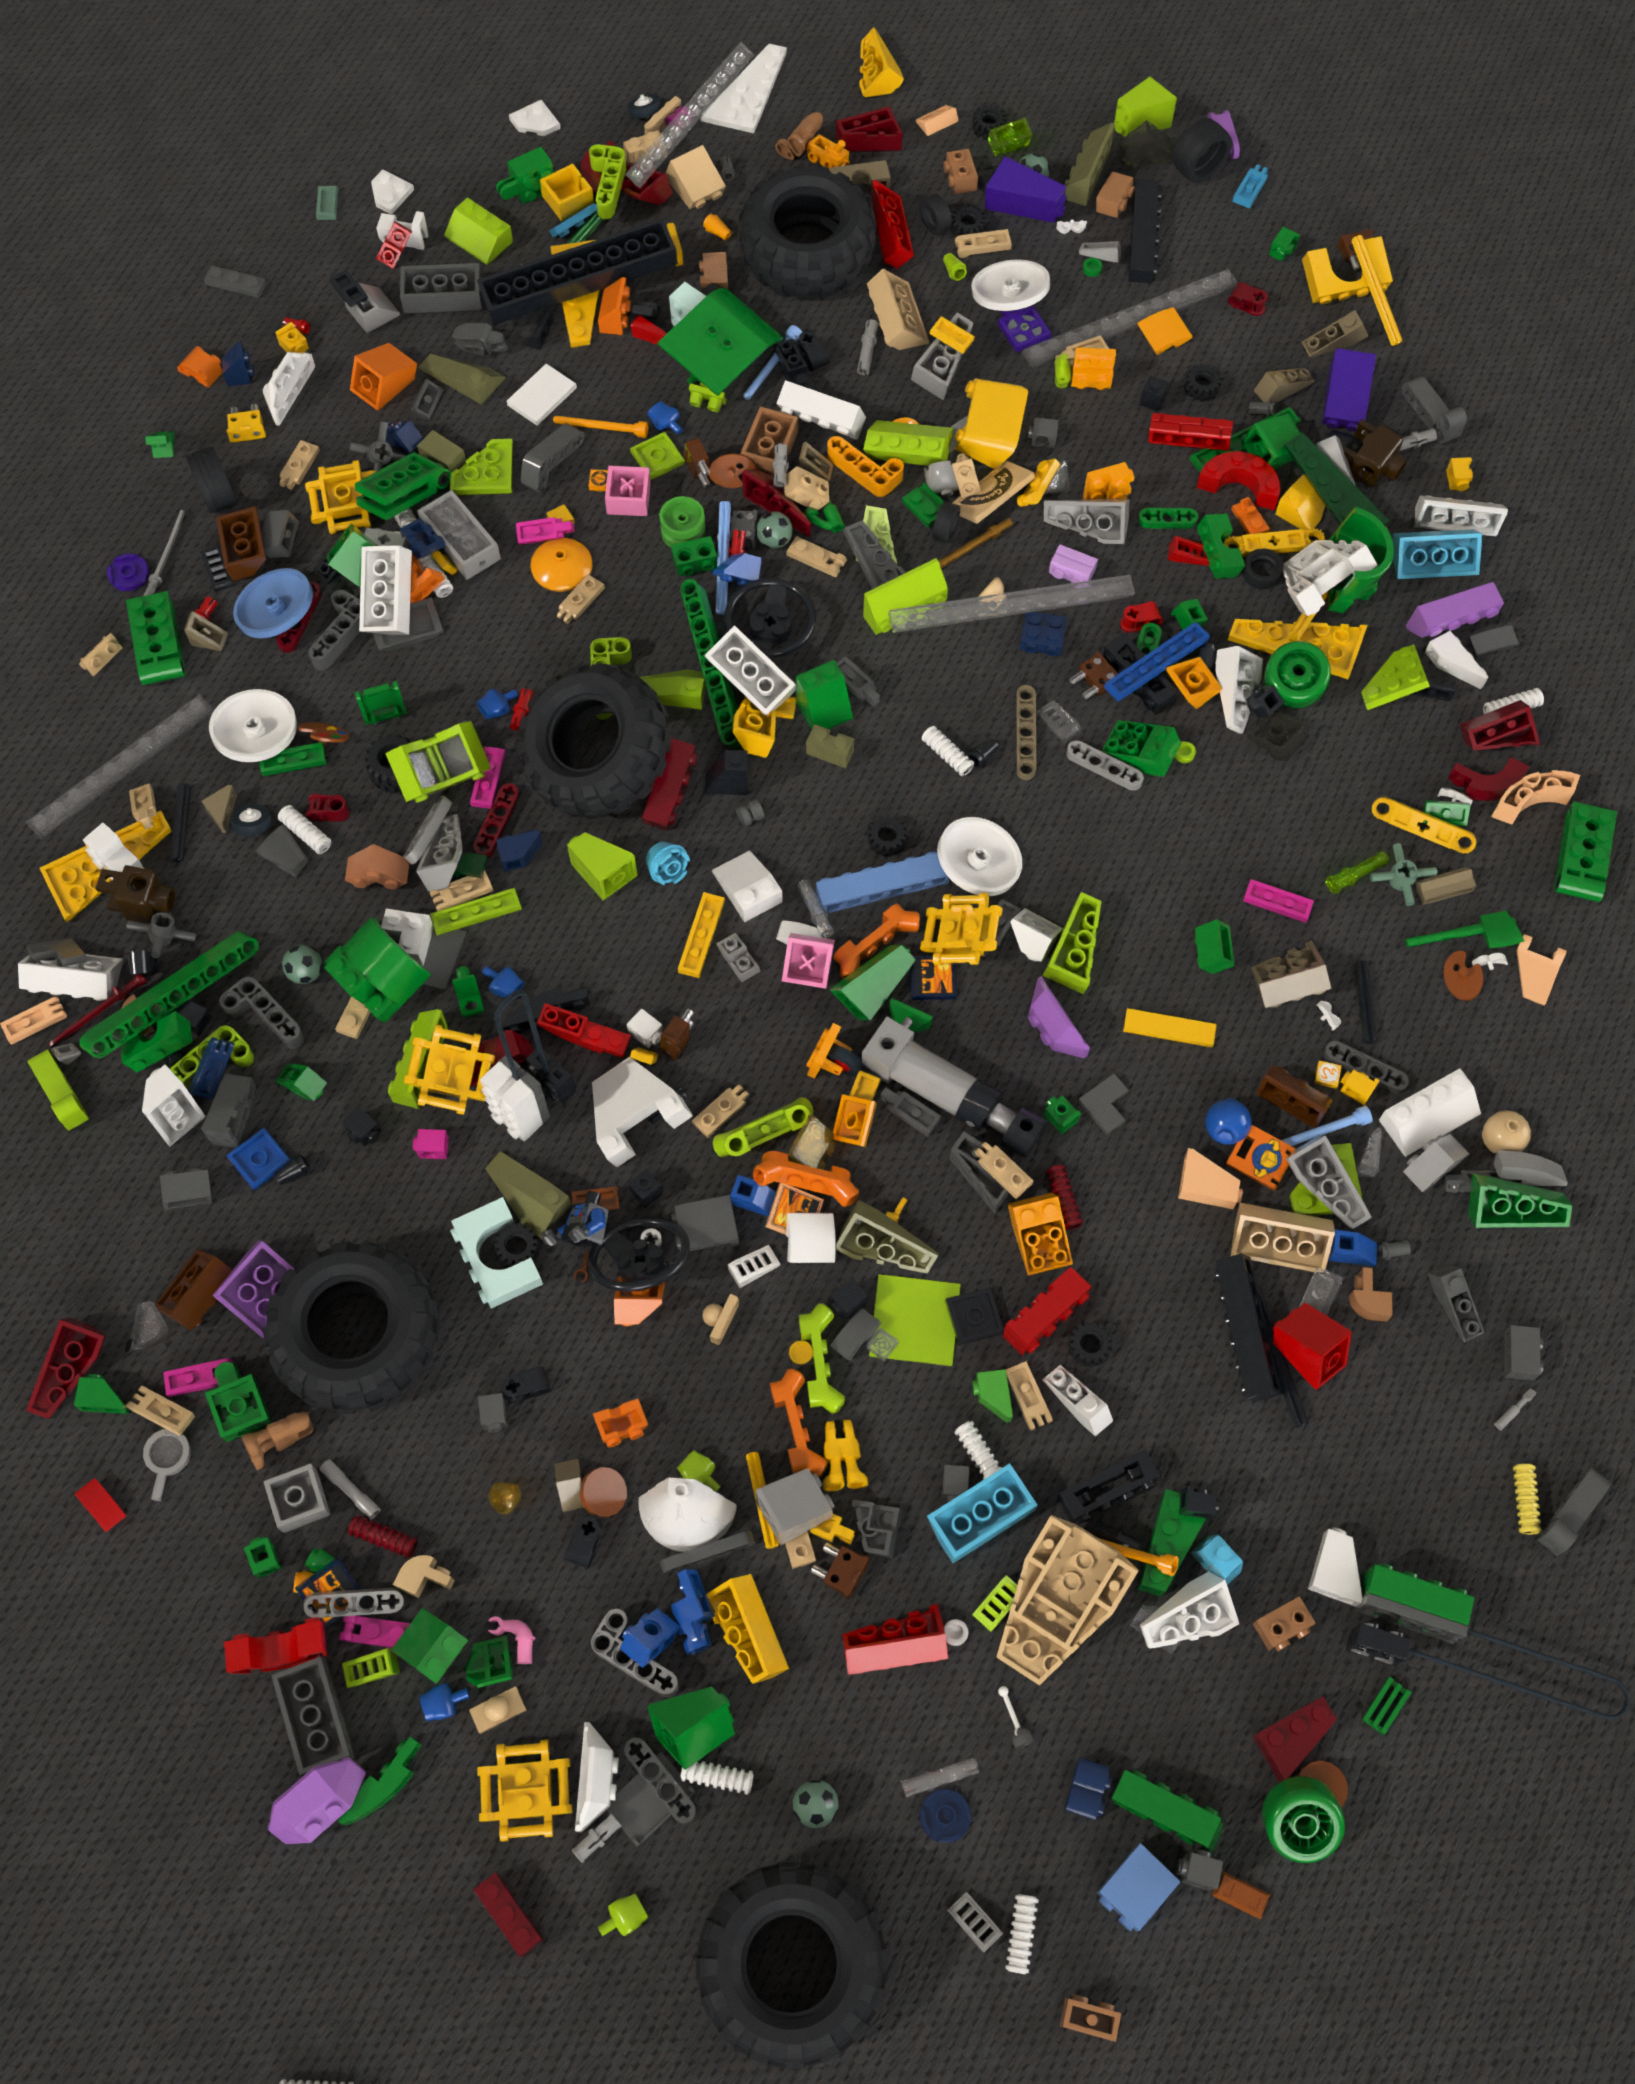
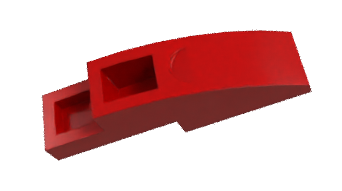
[537,1003,631,1058]

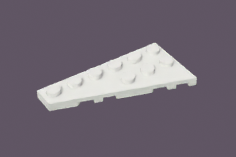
[700,44,787,133]

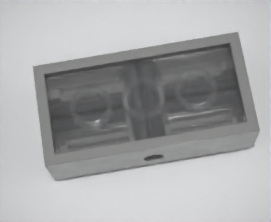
[417,490,501,580]

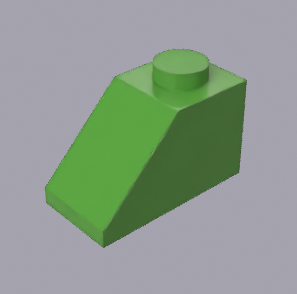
[972,1369,1013,1423]

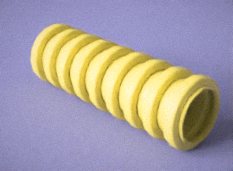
[1513,1464,1542,1535]

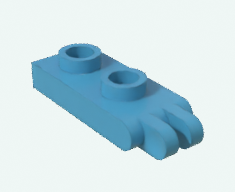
[1232,164,1268,209]
[549,204,597,238]

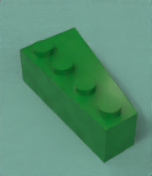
[1137,1489,1206,1597]

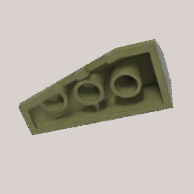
[485,1151,571,1240]
[835,1200,939,1273]

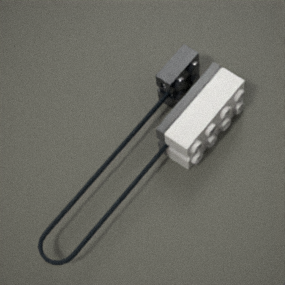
[480,990,576,1142]

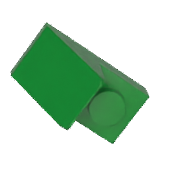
[145,431,175,458]

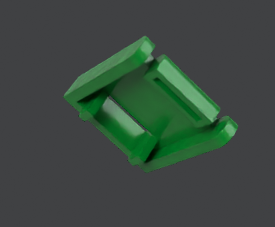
[355,681,407,725]

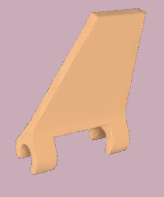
[1516,934,1567,1006]

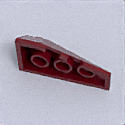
[621,161,673,205]
[742,469,811,537]
[26,1317,106,1419]

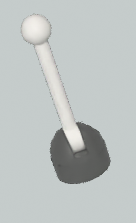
[998,1686,1034,1749]

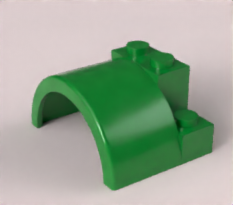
[1328,507,1394,613]
[324,916,431,1023]

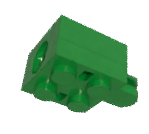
[496,147,554,204]
[205,1362,273,1442]

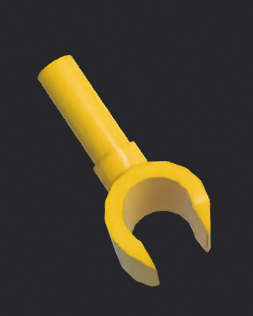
[886,1198,907,1224]

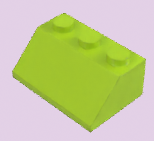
[444,197,513,265]

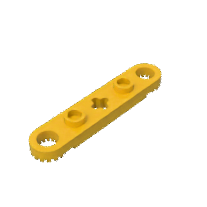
[1223,528,1325,557]
[1372,797,1477,854]

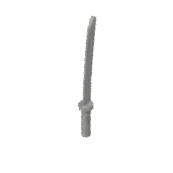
[144,510,185,596]

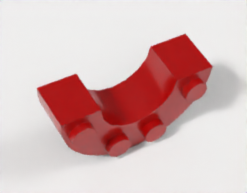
[1196,451,1280,511]
[224,1617,327,1674]

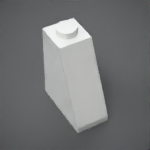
[1308,1528,1363,1607]

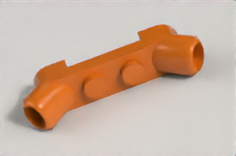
[833,903,920,979]
[753,1151,859,1207]
[769,1369,828,1478]

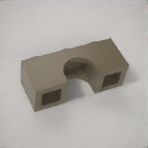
[830,160,890,193]

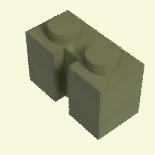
[417,430,466,473]
[806,724,854,768]

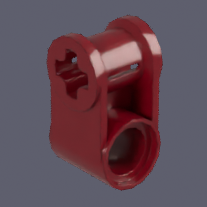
[1228,282,1268,316]
[305,794,350,822]

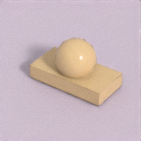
[702,1294,739,1345]
[469,1686,527,1734]

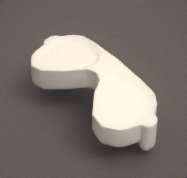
[1317,1001,1341,1030]

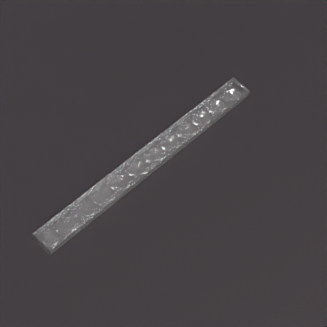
[625,42,755,188]
[1022,269,1238,368]
[888,575,1135,633]

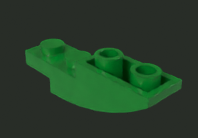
[338,1737,422,1825]

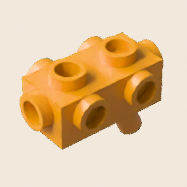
[806,134,849,171]

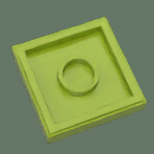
[630,432,685,480]

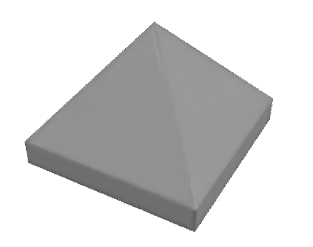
[50,1043,81,1065]

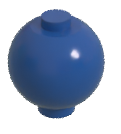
[1205,1098,1252,1145]

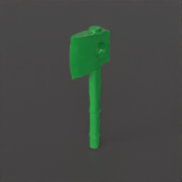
[1405,911,1524,948]

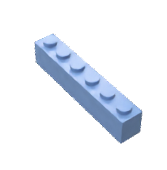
[816,851,950,914]

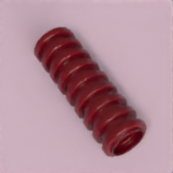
[1045,1165,1083,1230]
[348,1515,418,1559]

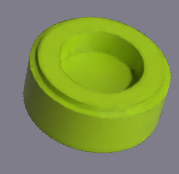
[1175,741,1196,763]

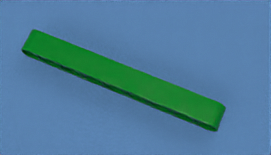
[681,579,743,750]
[79,931,259,1058]

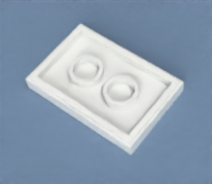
[507,364,577,426]

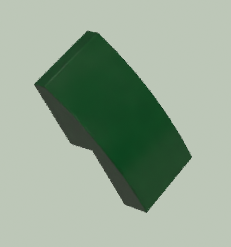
[452,853,488,878]

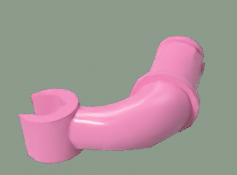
[488,1616,535,1664]

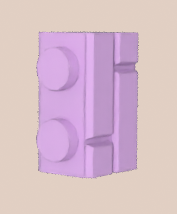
[1049,544,1098,587]

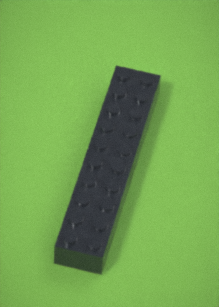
[477,218,678,325]

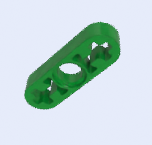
[1138,508,1198,529]

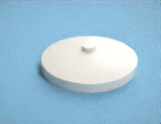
[972,260,1050,311]
[209,689,297,762]
[937,817,1022,896]

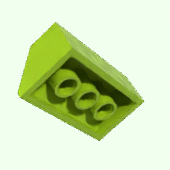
[863,420,954,466]
[863,558,948,635]
[388,1009,448,1109]

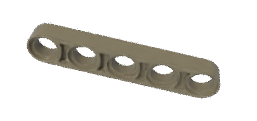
[1016,685,1036,780]

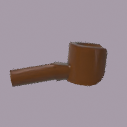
[574,1251,589,1283]

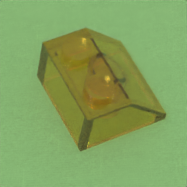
[788,1114,836,1170]

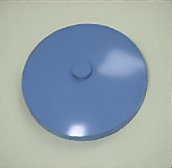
[233,568,313,638]

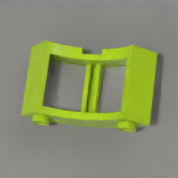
[385,721,491,803]

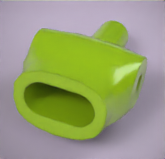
[1055,353,1072,388]
[677,1450,721,1492]
[598,1893,648,1937]

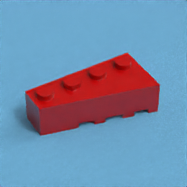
[1003,1267,1091,1356]

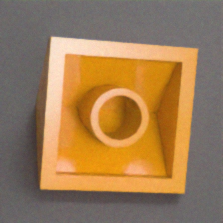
[1166,657,1223,709]
[831,1094,877,1147]

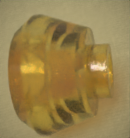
[489,1482,521,1515]

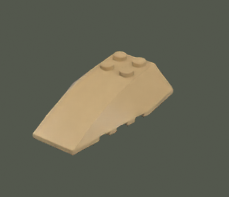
[997,1515,1139,1685]

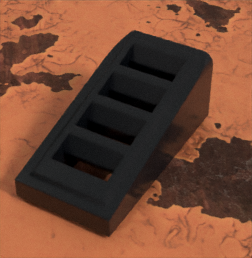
[201,545,234,592]

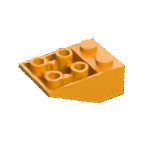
[1007,1193,1073,1276]

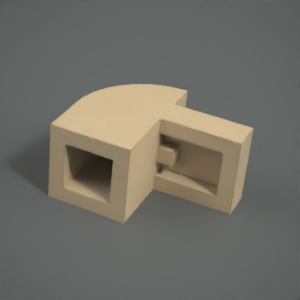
[393,1555,455,1598]

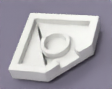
[509,100,561,136]
[371,169,414,215]

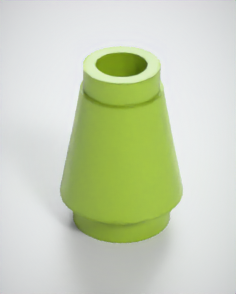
[943,253,967,281]

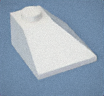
[1011,908,1063,962]

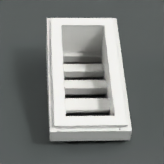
[728,1245,781,1288]

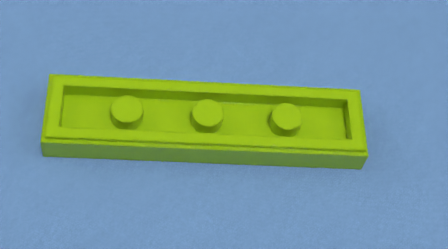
[430,888,522,936]

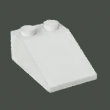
[712,850,783,922]

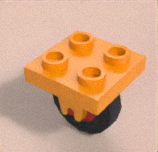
[806,1023,862,1079]

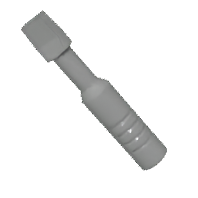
[1494,1388,1536,1430]

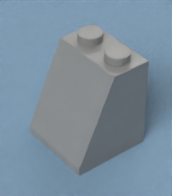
[755,1468,834,1546]

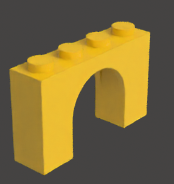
[1302,236,1393,305]

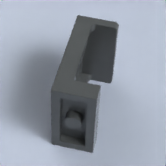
[671,1195,739,1251]

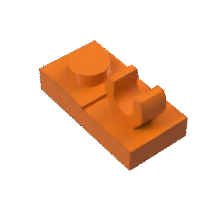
[1231,497,1270,534]

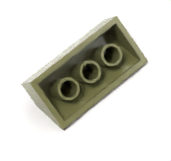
[1064,123,1115,206]

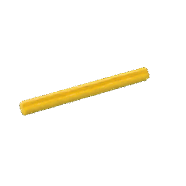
[1351,235,1402,346]

